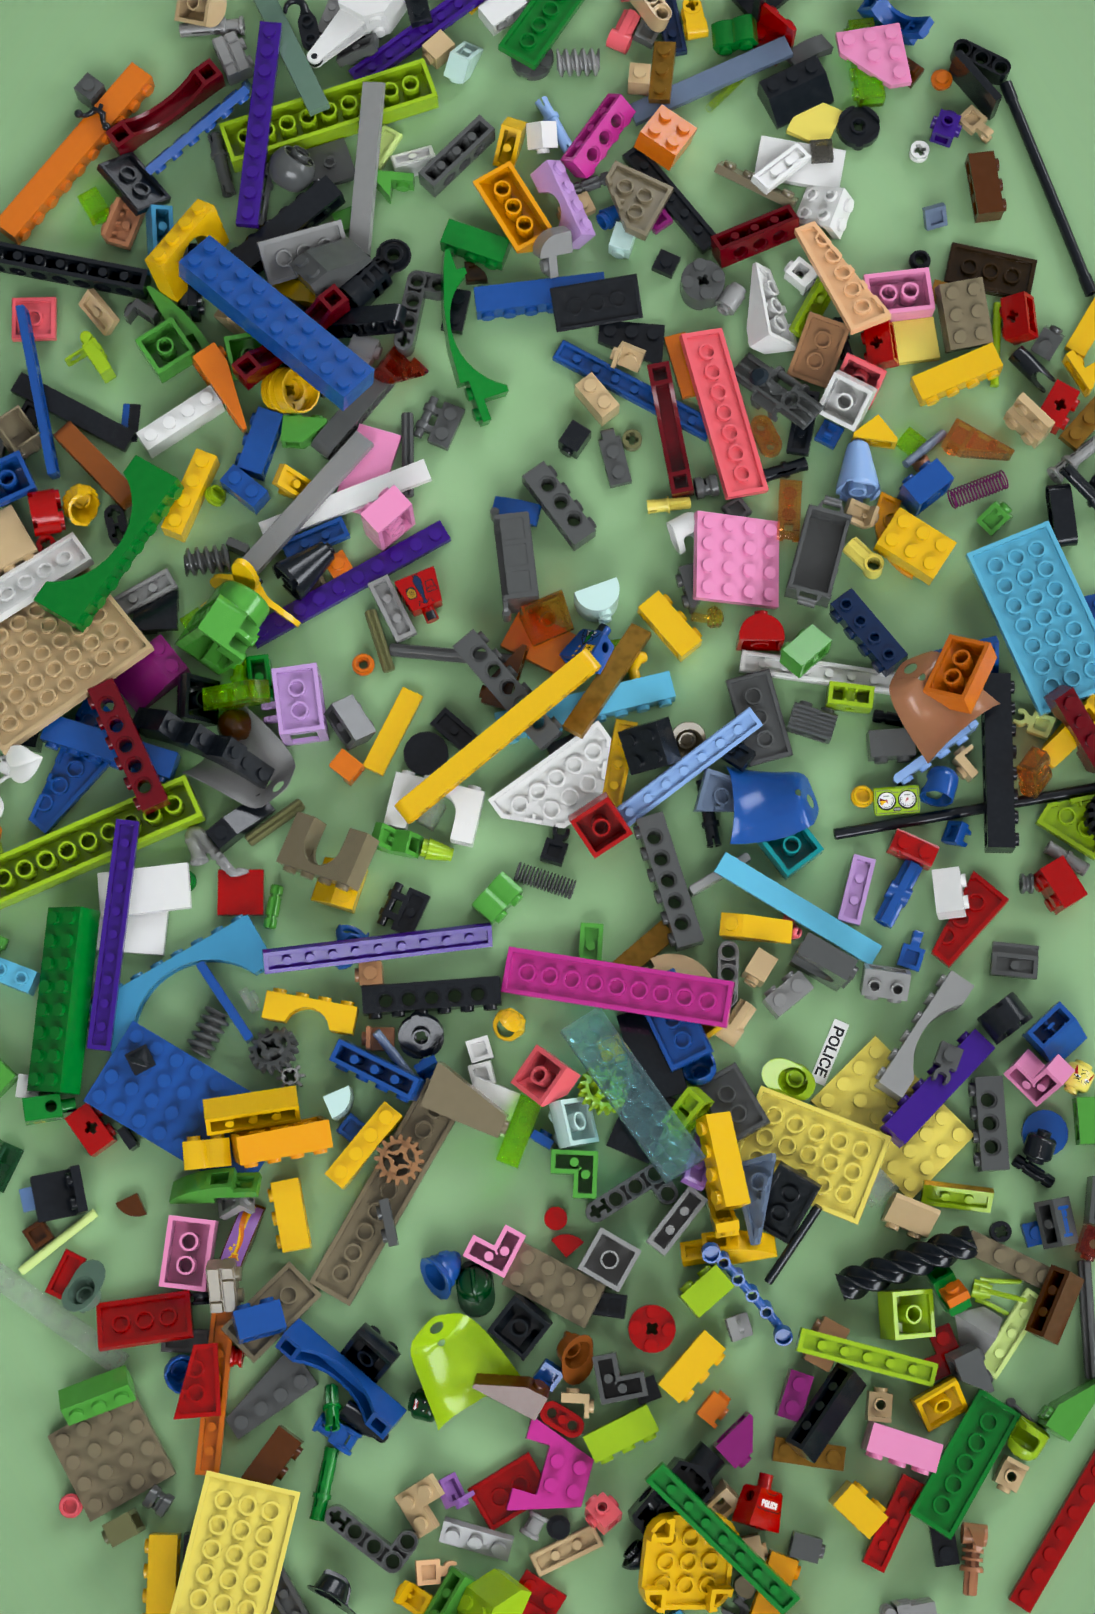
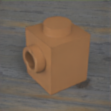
[355,961,384,987]

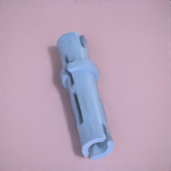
[535,96,572,153]

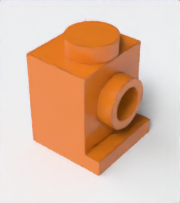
[695,1390,731,1429]

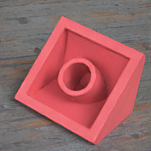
[839,352,887,410]

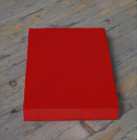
[467,1451,541,1530]

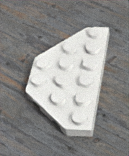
[488,720,611,828]

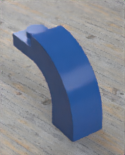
[857,0,934,46]

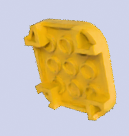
[638,1512,739,1614]

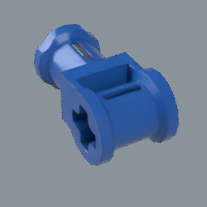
[312,1412,363,1456]

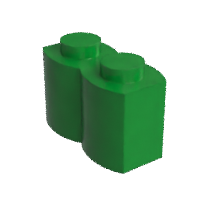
[711,14,758,56]

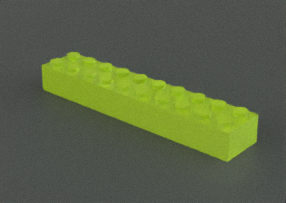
[219,58,439,173]
[0,775,206,910]

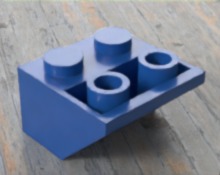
[1022,1001,1087,1063]

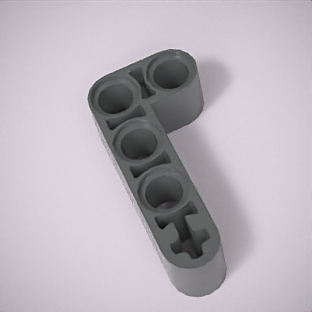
[394,270,441,358]
[585,1163,678,1223]
[325,1504,419,1573]

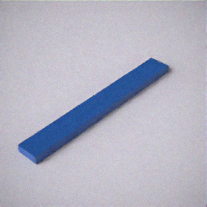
[15,304,61,480]
[553,340,708,442]

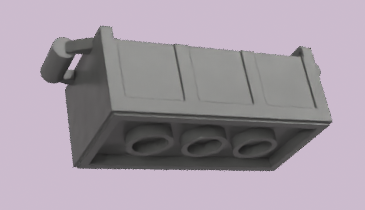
[784,495,852,608]
[490,507,539,622]

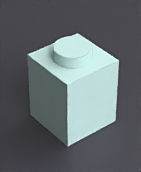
[608,221,636,259]

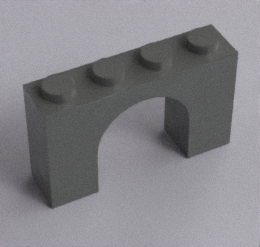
[789,932,859,992]

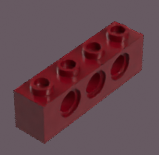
[711,204,799,269]

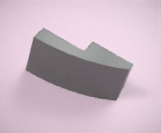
[786,34,834,66]

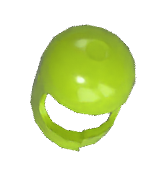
[1007,1416,1050,1461]

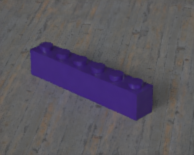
[879,1029,995,1148]

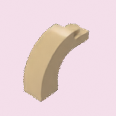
[644,954,712,978]

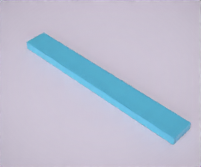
[713,852,882,964]

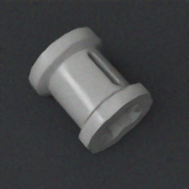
[519,1509,549,1541]

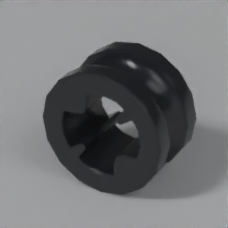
[989,1221,1012,1242]
[191,1292,209,1305]

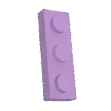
[837,854,876,926]

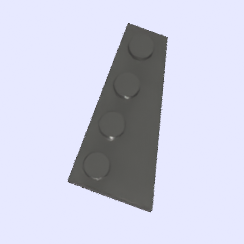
[225,1354,318,1439]

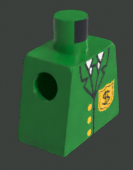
[22,1093,77,1126]

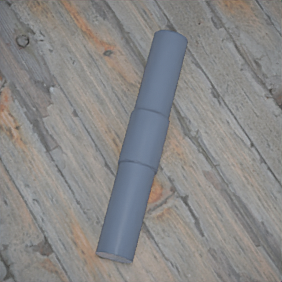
[902,429,947,468]
[372,1029,415,1074]

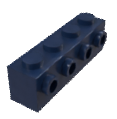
[829,588,908,677]

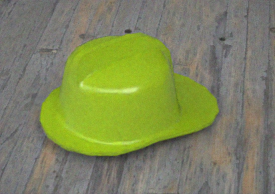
[761,1058,816,1101]

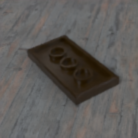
[944,242,1037,298]

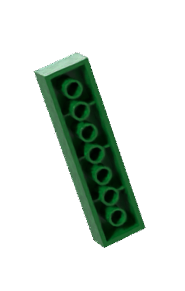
[27,906,101,1095]

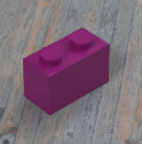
[775,1368,814,1422]

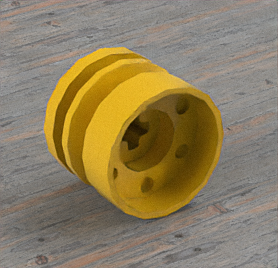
[261,367,320,414]

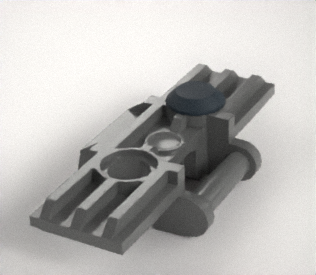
[734,352,825,430]

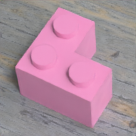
[1003,1049,1075,1107]
[462,1224,526,1278]

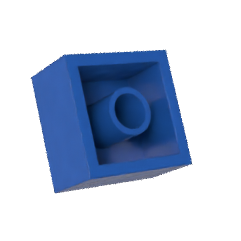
[897,458,954,517]
[232,1297,287,1344]

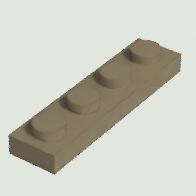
[714,160,798,209]
[971,1230,1050,1289]

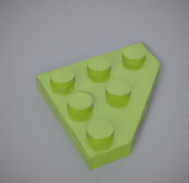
[1035,794,1095,860]

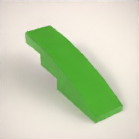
[146,285,210,350]

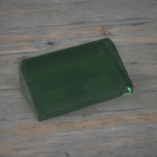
[0,1139,24,1193]

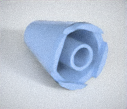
[836,439,880,503]

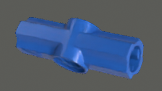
[873,859,923,929]

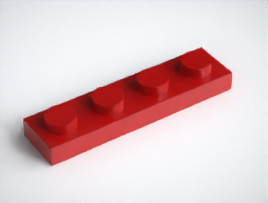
[861,1473,924,1573]

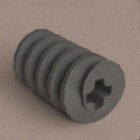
[184,544,231,577]
[187,1006,230,1059]

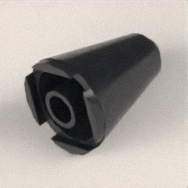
[272,542,335,601]

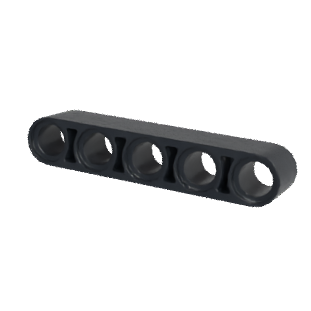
[326,303,407,339]

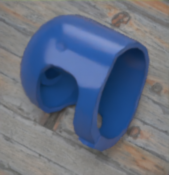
[919,766,959,807]

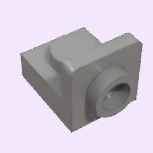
[217,1197,256,1221]
[724,1312,753,1342]

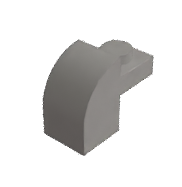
[533,225,573,279]

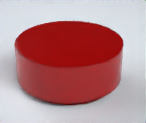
[544,1207,567,1230]

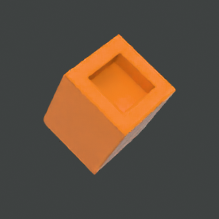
[329,748,365,786]

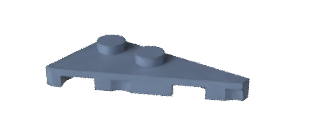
[742,1153,776,1246]

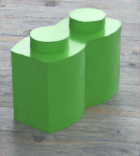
[472,871,523,925]

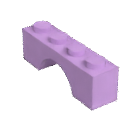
[530,160,596,249]

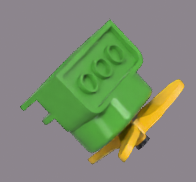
[175,558,301,675]

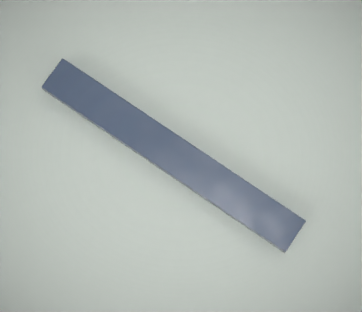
[630,35,793,126]

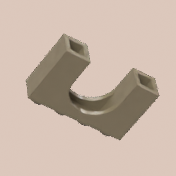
[276,812,379,892]

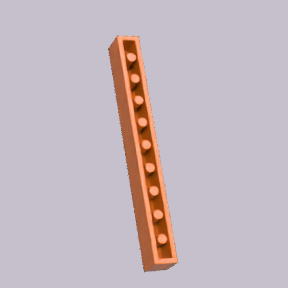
[0,62,155,245]

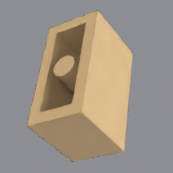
[574,372,620,426]
[741,947,778,988]

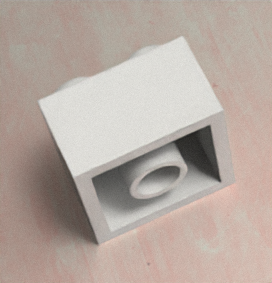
[819,370,878,432]

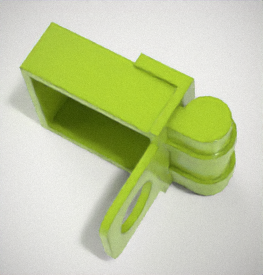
[65,331,117,383]

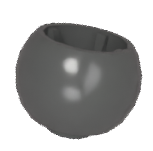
[268,145,315,193]

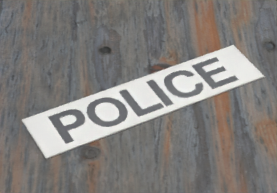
[812,1019,849,1086]

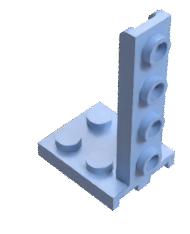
[893,719,979,786]

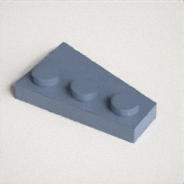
[693,768,734,812]

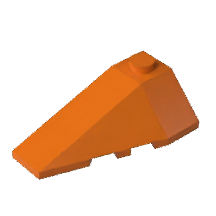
[192,342,247,433]

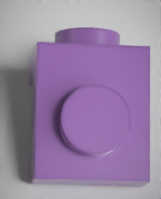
[438,1472,475,1509]

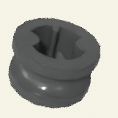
[1019,873,1034,894]

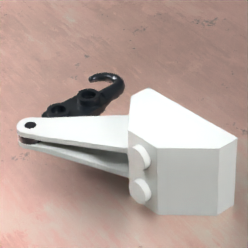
[283,0,407,68]

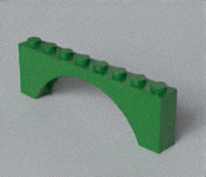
[33,455,184,633]

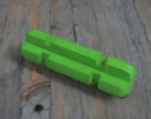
[263,884,284,929]

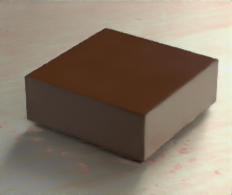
[22,1221,55,1251]

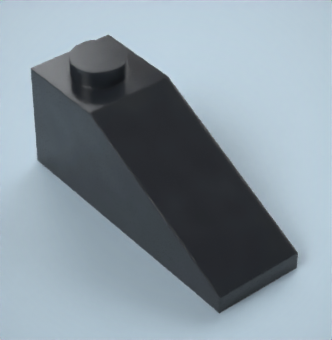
[205,794,275,853]

